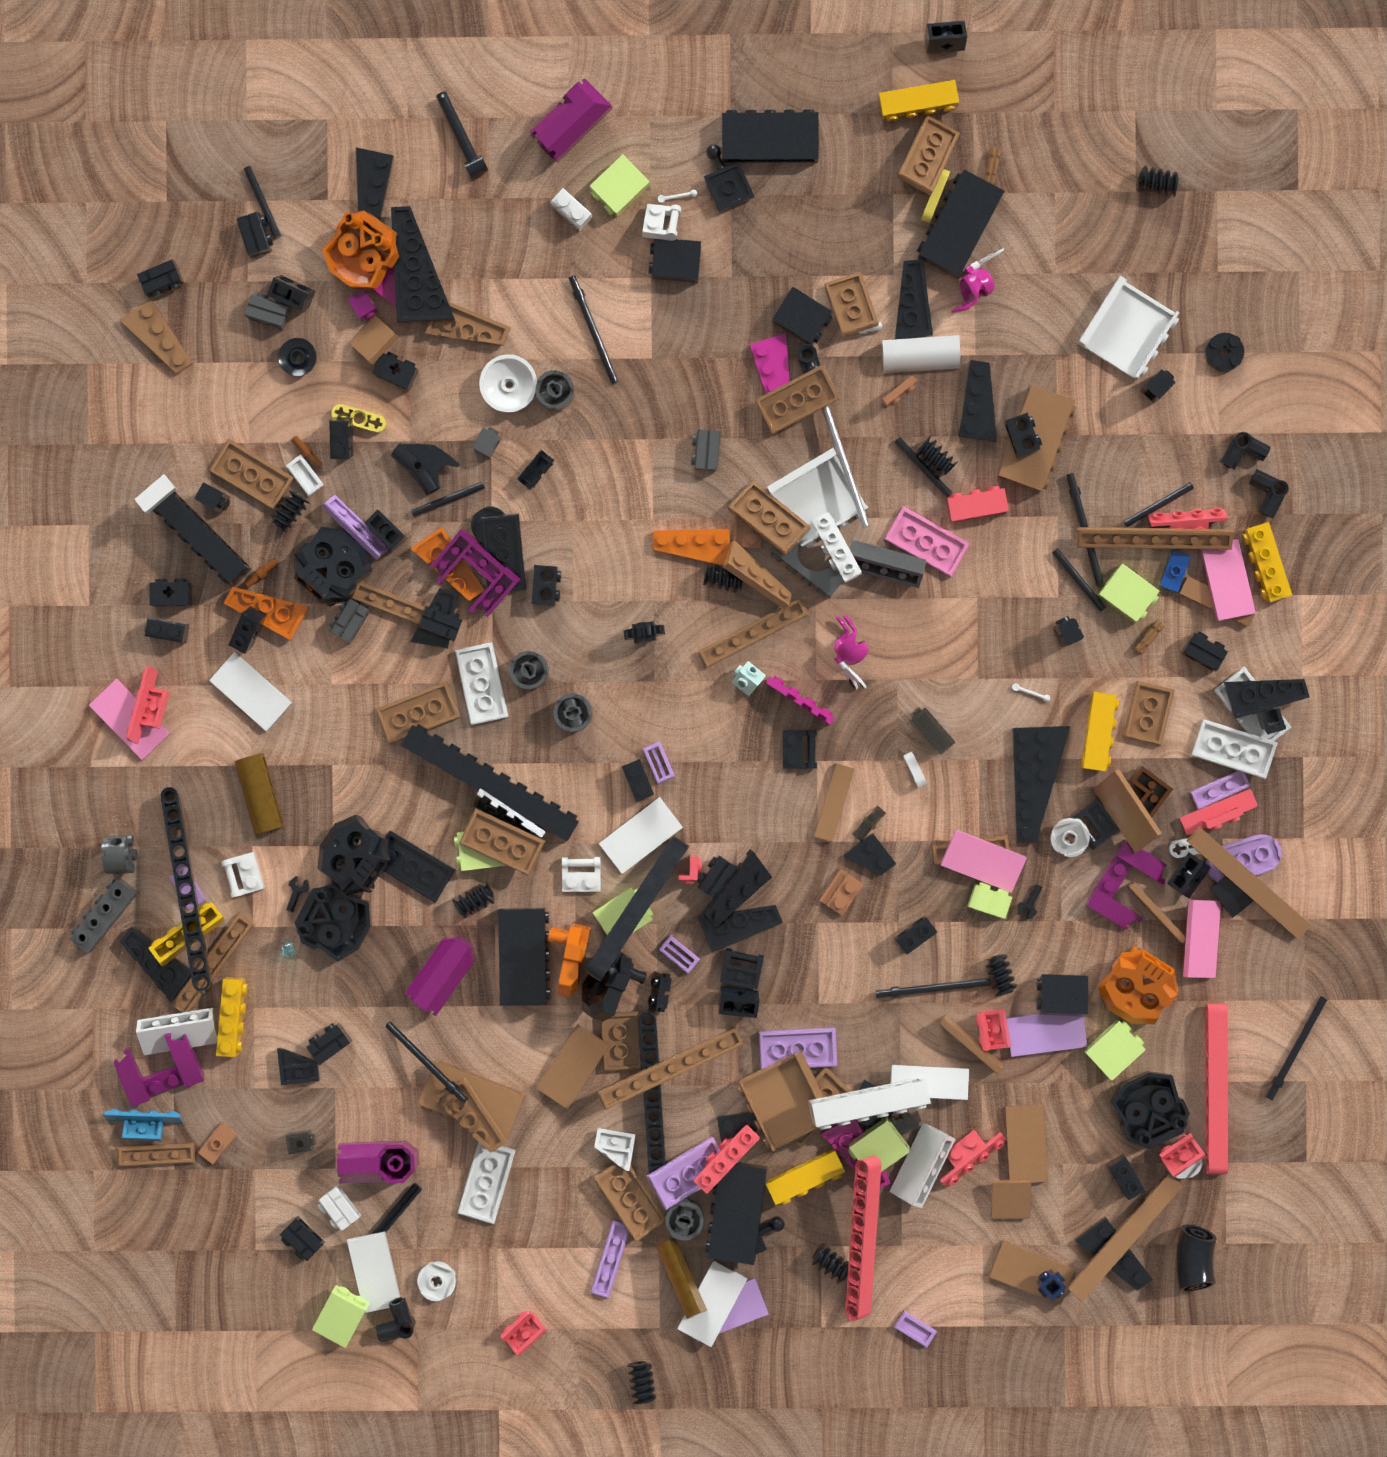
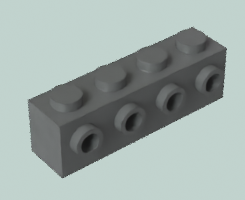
[850,540,926,588]
[69,878,139,954]

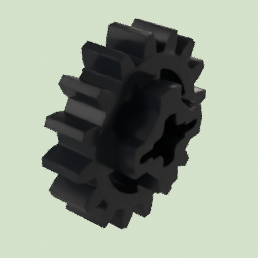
[623,621,665,644]

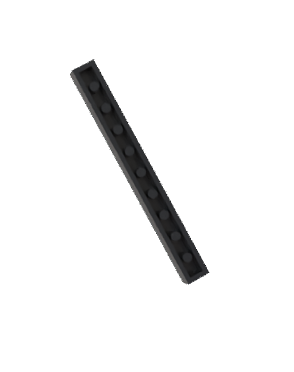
[401,724,579,842]

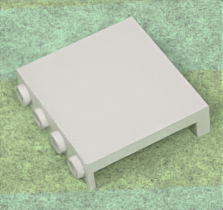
[1077,276,1179,380]
[767,448,868,548]

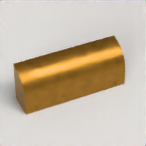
[234,753,284,835]
[656,1239,707,1319]

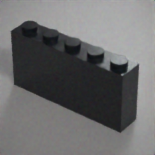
[722,109,819,163]
[917,170,1005,279]
[498,907,551,1006]
[705,1162,768,1265]

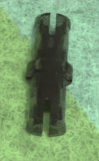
[852,805,887,842]

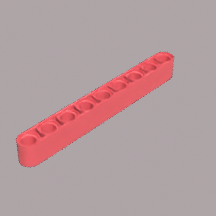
[1205,1004,1228,1175]
[845,1155,881,1321]

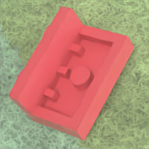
[678,855,702,884]
[976,1008,1011,1052]
[1159,1133,1206,1178]
[500,1311,547,1356]

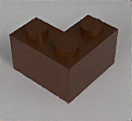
[1128,766,1173,818]

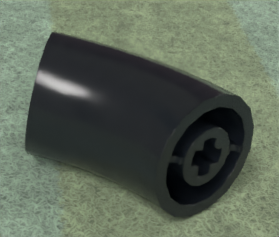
[1176,1224,1217,1292]

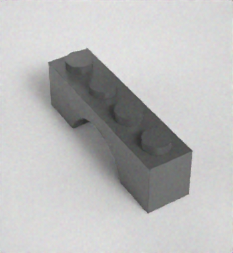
[770,543,844,598]

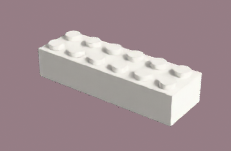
[808,1077,931,1129]

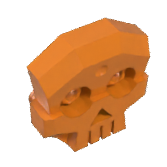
[322,211,399,289]
[548,924,591,997]
[1098,946,1178,1024]

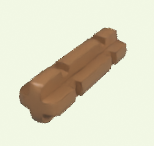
[984,148,1001,185]
[1134,620,1164,654]

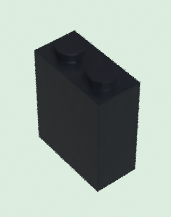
[649,239,701,283]
[772,287,833,345]
[1036,974,1088,1016]

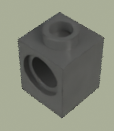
[472,427,501,459]

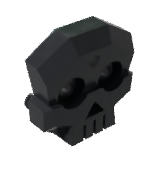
[293,527,372,606]
[317,815,397,894]
[294,883,372,962]
[582,951,647,1022]
[1110,1071,1190,1149]

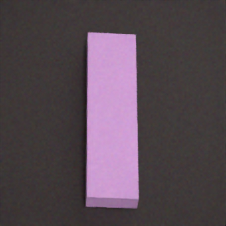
[322,495,390,560]
[591,1219,629,1299]

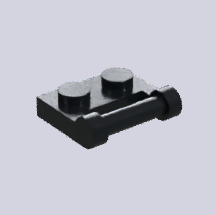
[783,730,817,769]
[1071,798,1119,850]
[720,948,764,989]

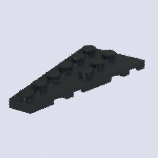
[391,206,455,323]
[1012,726,1071,843]

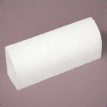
[881,335,960,374]
[136,1008,218,1055]
[890,1065,969,1100]
[889,1123,956,1208]

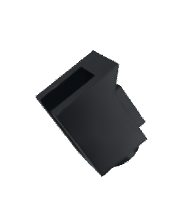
[1257,708,1286,735]

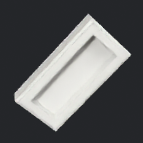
[286,455,325,497]

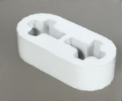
[903,751,927,788]
[1168,838,1200,858]

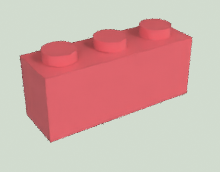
[946,486,1009,523]

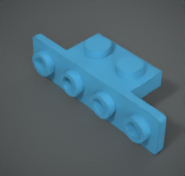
[104,1109,183,1141]

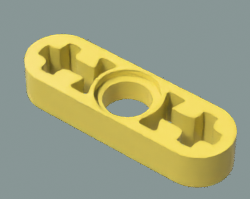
[921,169,950,223]
[332,404,387,433]

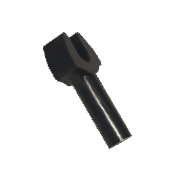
[286,876,309,912]
[1017,884,1043,919]

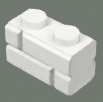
[550,188,593,232]
[318,1185,361,1231]

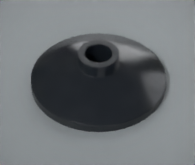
[278,338,317,376]

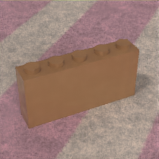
[997,385,1076,493]
[418,1059,525,1139]

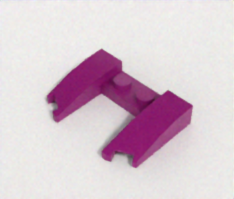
[430,529,521,617]
[1085,839,1167,930]
[114,1033,204,1107]

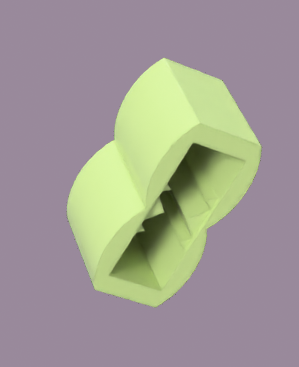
[967,882,1012,919]

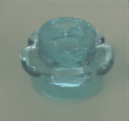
[280,941,296,959]

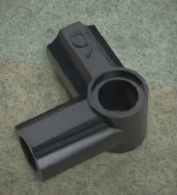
[1220,432,1271,470]
[1249,469,1289,519]
[376,1297,416,1342]

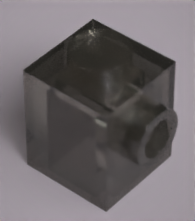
[285,1129,316,1155]

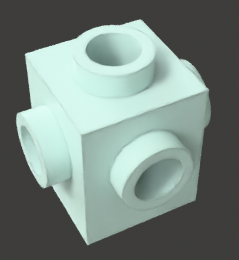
[732,661,766,696]

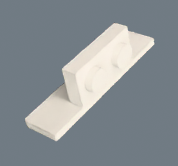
[812,512,862,583]

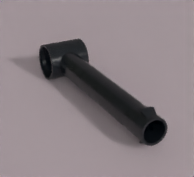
[436,91,489,179]

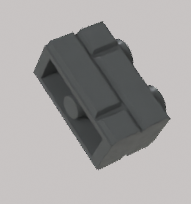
[245,293,291,330]
[691,430,720,471]
[329,598,371,643]

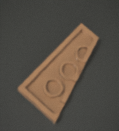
[425,302,511,346]
[723,540,792,610]
[432,1077,507,1153]

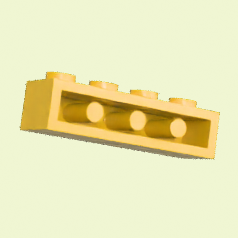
[878,80,959,122]
[1242,522,1292,603]
[1081,692,1119,771]
[149,902,226,967]
[216,977,248,1057]
[765,1148,845,1206]

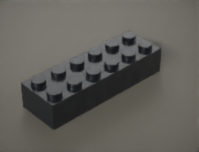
[152,491,252,585]

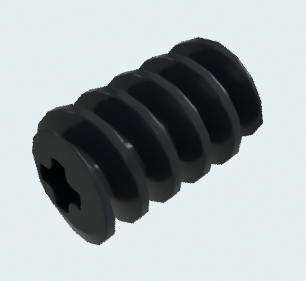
[1137,166,1179,197]
[916,435,958,478]
[270,490,311,533]
[703,563,743,593]
[452,881,495,918]
[984,954,1017,997]
[812,1243,849,1284]
[627,1361,656,1404]

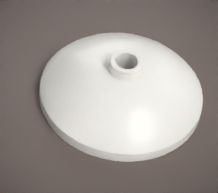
[479,355,537,413]

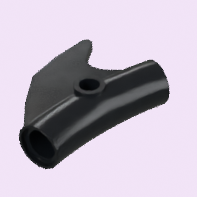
[391,443,459,496]

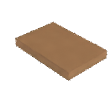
[824,272,879,337]
[1123,681,1175,746]
[601,1011,642,1071]

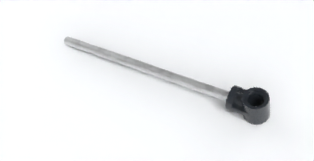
[797,344,870,528]

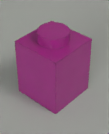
[347,289,378,321]

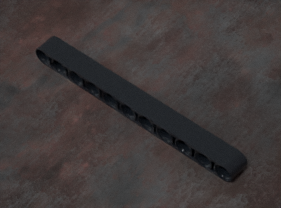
[160,787,212,994]

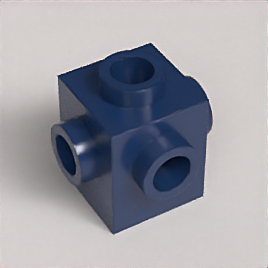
[1037,1269,1066,1301]

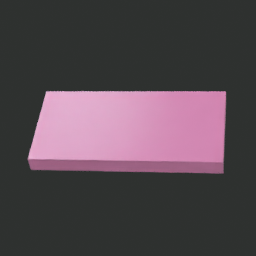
[884,506,970,577]
[1200,539,1256,622]
[89,679,171,760]
[941,829,1027,893]
[1183,900,1221,978]

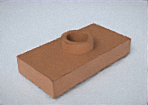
[198,1122,237,1164]

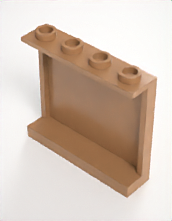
[737,1050,824,1152]

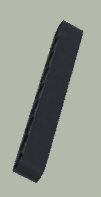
[584,836,689,981]
[639,1010,666,1174]

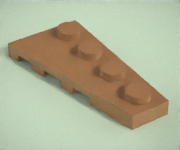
[119,299,194,374]

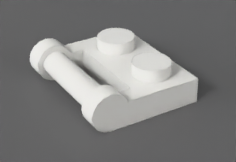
[642,204,681,241]
[221,852,265,898]
[562,857,601,892]

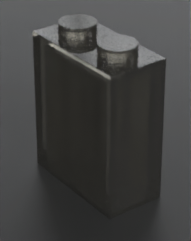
[908,707,956,755]

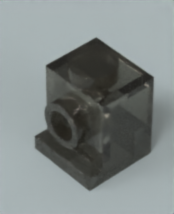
[891,1110,921,1135]

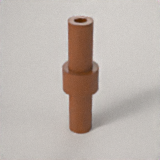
[291,435,323,469]
[244,558,279,588]

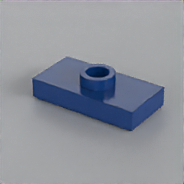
[1159,550,1191,593]

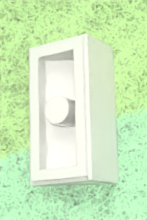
[135,474,177,514]

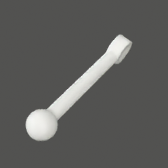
[658,190,697,203]
[1012,683,1050,702]

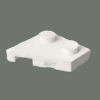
[594,1128,636,1172]

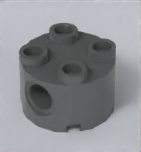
[535,370,575,411]
[509,651,549,690]
[553,693,593,732]
[101,835,138,874]
[665,1199,704,1241]

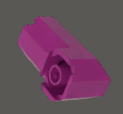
[530,78,612,163]
[405,936,476,1016]
[337,1140,419,1184]

